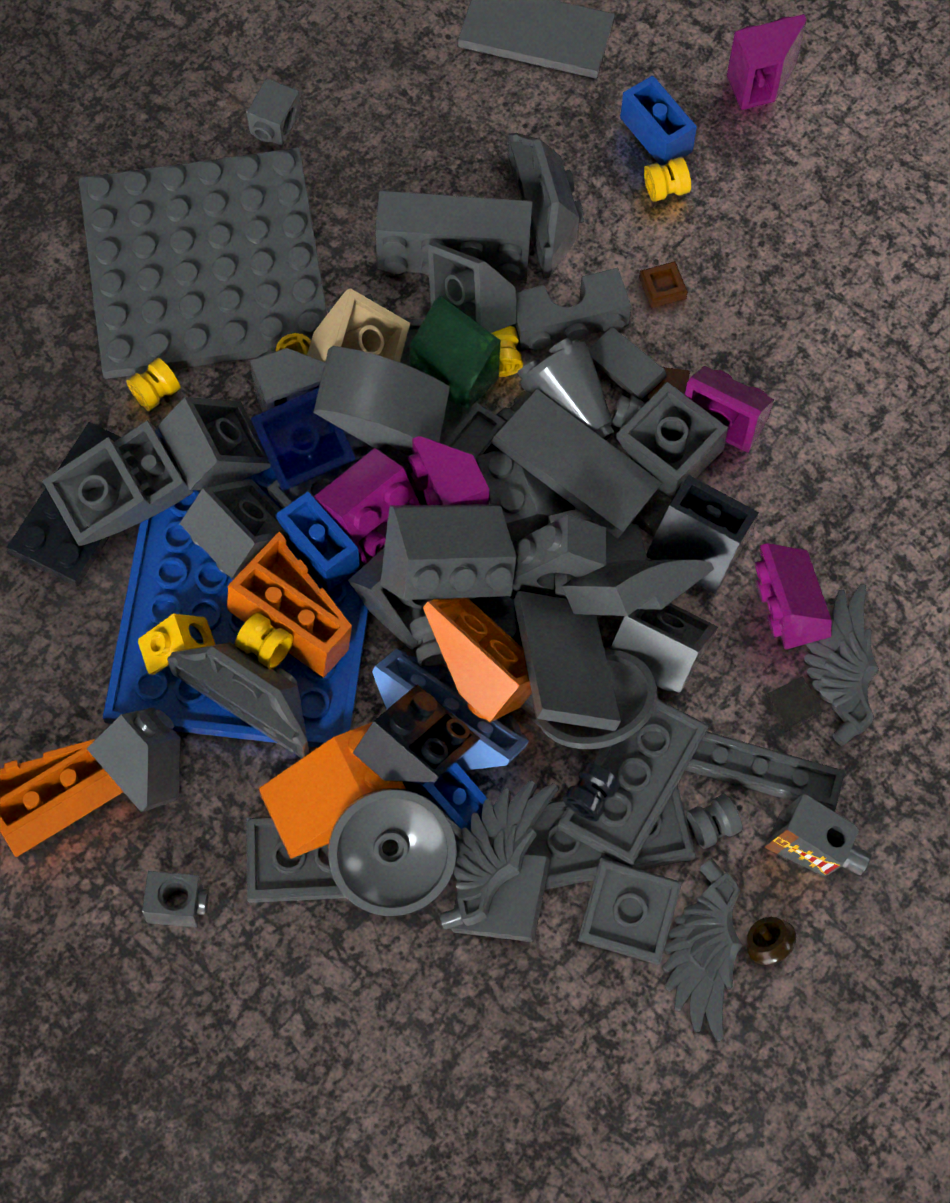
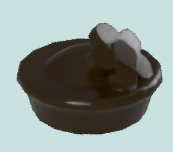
[747,916,796,965]

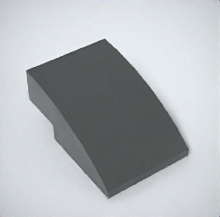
[313,346,450,456]
[42,420,194,546]
[562,560,714,616]

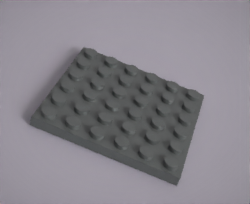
[79,148,327,379]

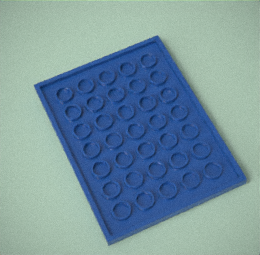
[103,429,369,748]

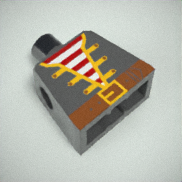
[764,794,872,876]

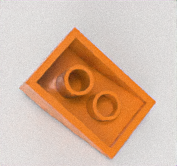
[423,598,532,722]
[259,722,406,859]

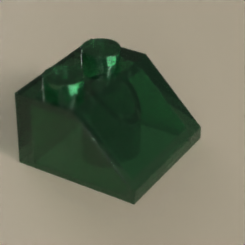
[409,296,501,409]

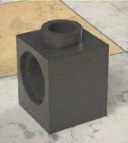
[247,78,301,146]
[142,871,209,928]

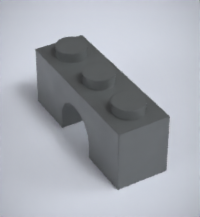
[511,268,631,351]
[510,514,606,598]

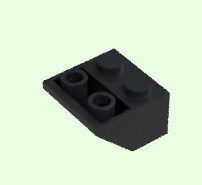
[646,475,759,594]
[353,684,480,782]

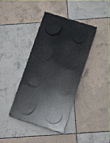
[6,422,121,587]

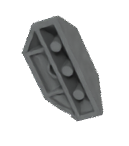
[507,133,584,279]
[167,642,309,759]

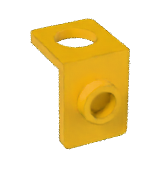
[138,613,216,675]

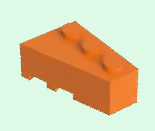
[227,531,352,678]
[0,739,123,857]

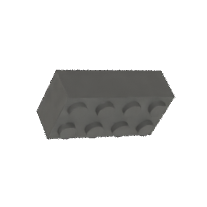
[375,191,532,282]

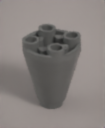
[518,338,615,440]

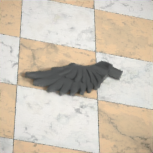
[804,583,879,746]
[440,780,559,930]
[663,858,743,1042]

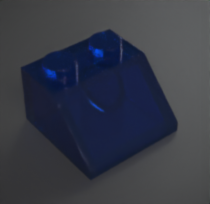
[251,388,356,492]

